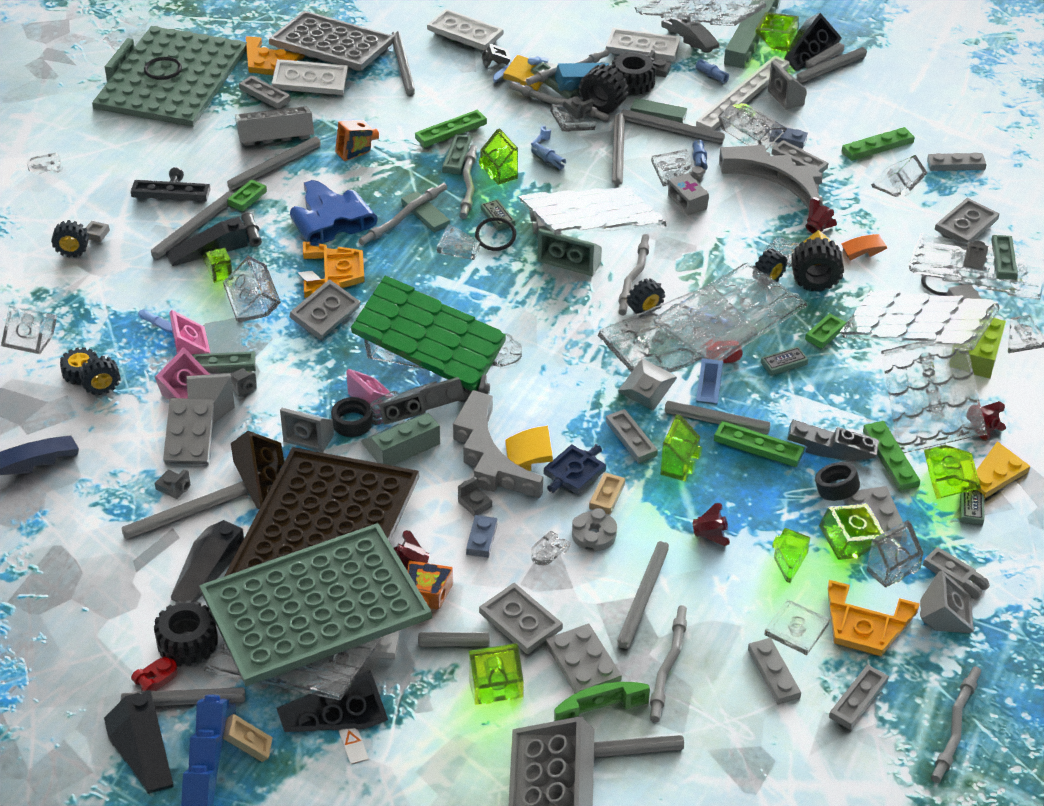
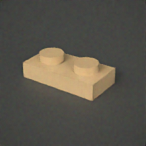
[589,472,625,515]
[223,714,273,762]

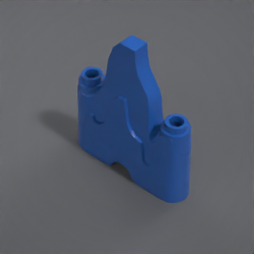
[290,180,378,246]

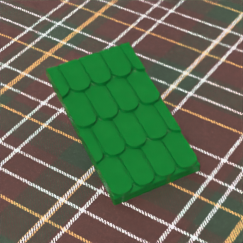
[351,275,506,391]

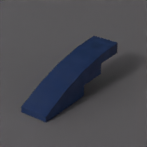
[0,435,79,475]

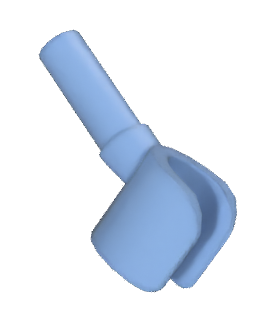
[531,126,551,146]

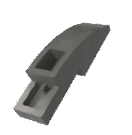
[661,14,719,52]
[378,377,465,425]
[787,419,879,460]

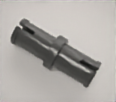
[241,212,262,247]

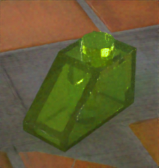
[202,248,233,283]
[772,528,811,584]

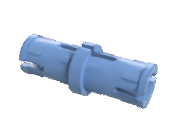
[695,59,729,84]
[692,140,708,171]
[531,143,566,169]

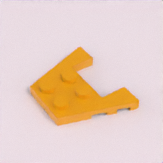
[246,36,305,75]
[303,242,365,298]
[827,580,920,656]

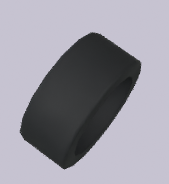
[331,397,373,437]
[815,462,860,501]

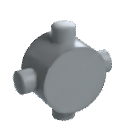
[689,166,705,179]

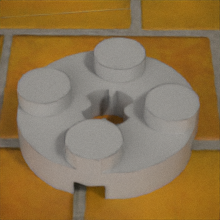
[572,508,617,551]

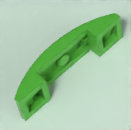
[554,682,650,721]

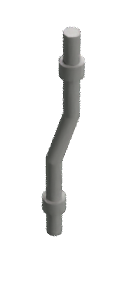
[526,49,609,85]
[510,82,610,122]
[459,145,477,219]
[359,183,447,245]
[618,234,650,315]
[650,605,687,722]
[931,667,981,783]

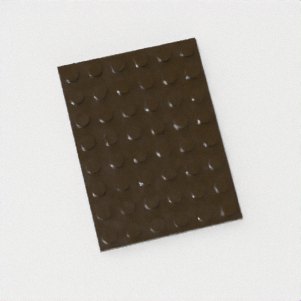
[224,447,419,576]

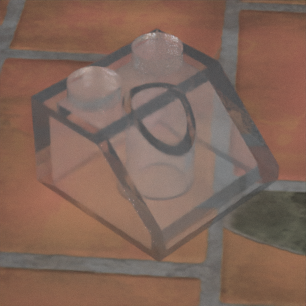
[871,154,928,197]
[1,306,57,354]
[867,520,923,588]

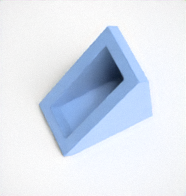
[696,358,723,403]

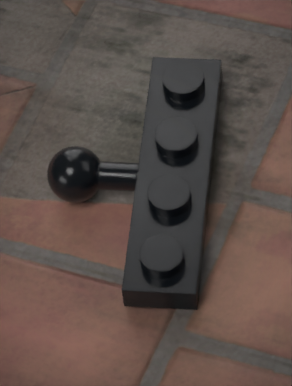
[130,167,211,202]

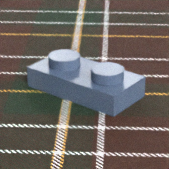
[767,125,809,148]
[466,515,497,558]

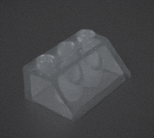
[718,103,787,150]
[223,255,281,322]

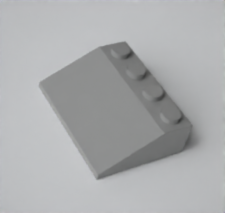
[235,106,314,145]
[509,716,595,806]

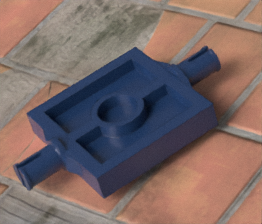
[543,444,606,495]

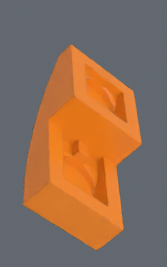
[841,234,888,261]

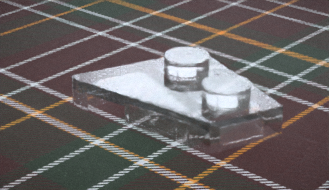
[1007,315,1044,354]

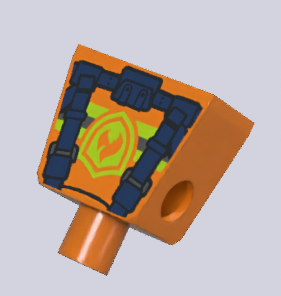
[335,120,379,161]
[408,561,453,610]

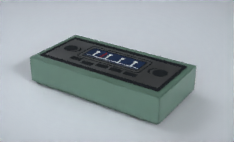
[481,199,515,231]
[761,346,808,376]
[960,485,985,525]

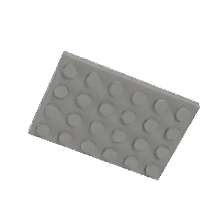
[269,11,395,71]

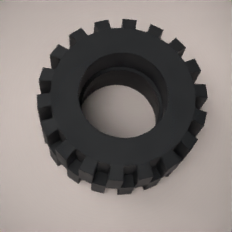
[611,52,656,95]
[578,64,629,114]
[791,237,844,291]
[154,600,218,666]

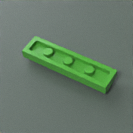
[415,109,487,148]
[841,127,915,161]
[714,421,805,467]
[863,421,921,491]

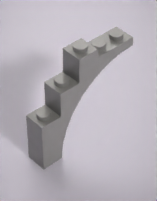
[719,145,823,211]
[453,390,543,498]

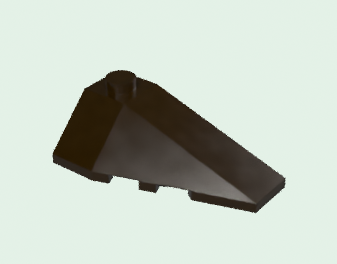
[231,431,284,509]

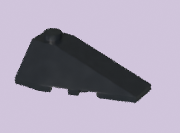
[784,12,842,71]
[166,217,248,266]
[171,520,244,603]
[276,670,388,732]
[104,690,174,794]

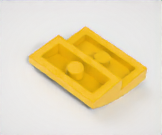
[503,54,543,91]
[505,425,553,471]

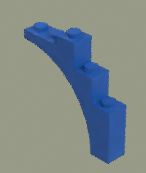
[181,695,236,806]

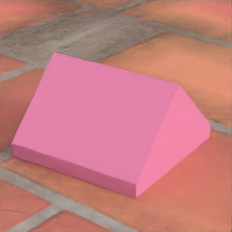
[169,310,210,355]
[155,348,210,400]
[346,369,394,417]

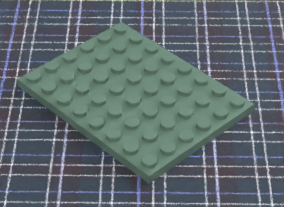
[92,26,247,127]
[199,523,432,687]

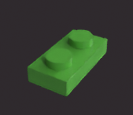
[227,179,267,211]
[805,313,847,349]

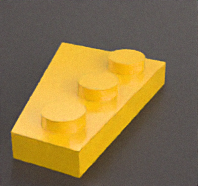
[968,441,1031,499]

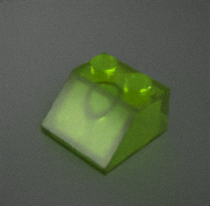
[755,12,799,52]
[479,128,518,185]
[660,414,703,482]
[924,444,981,499]
[819,504,887,560]
[469,643,524,705]

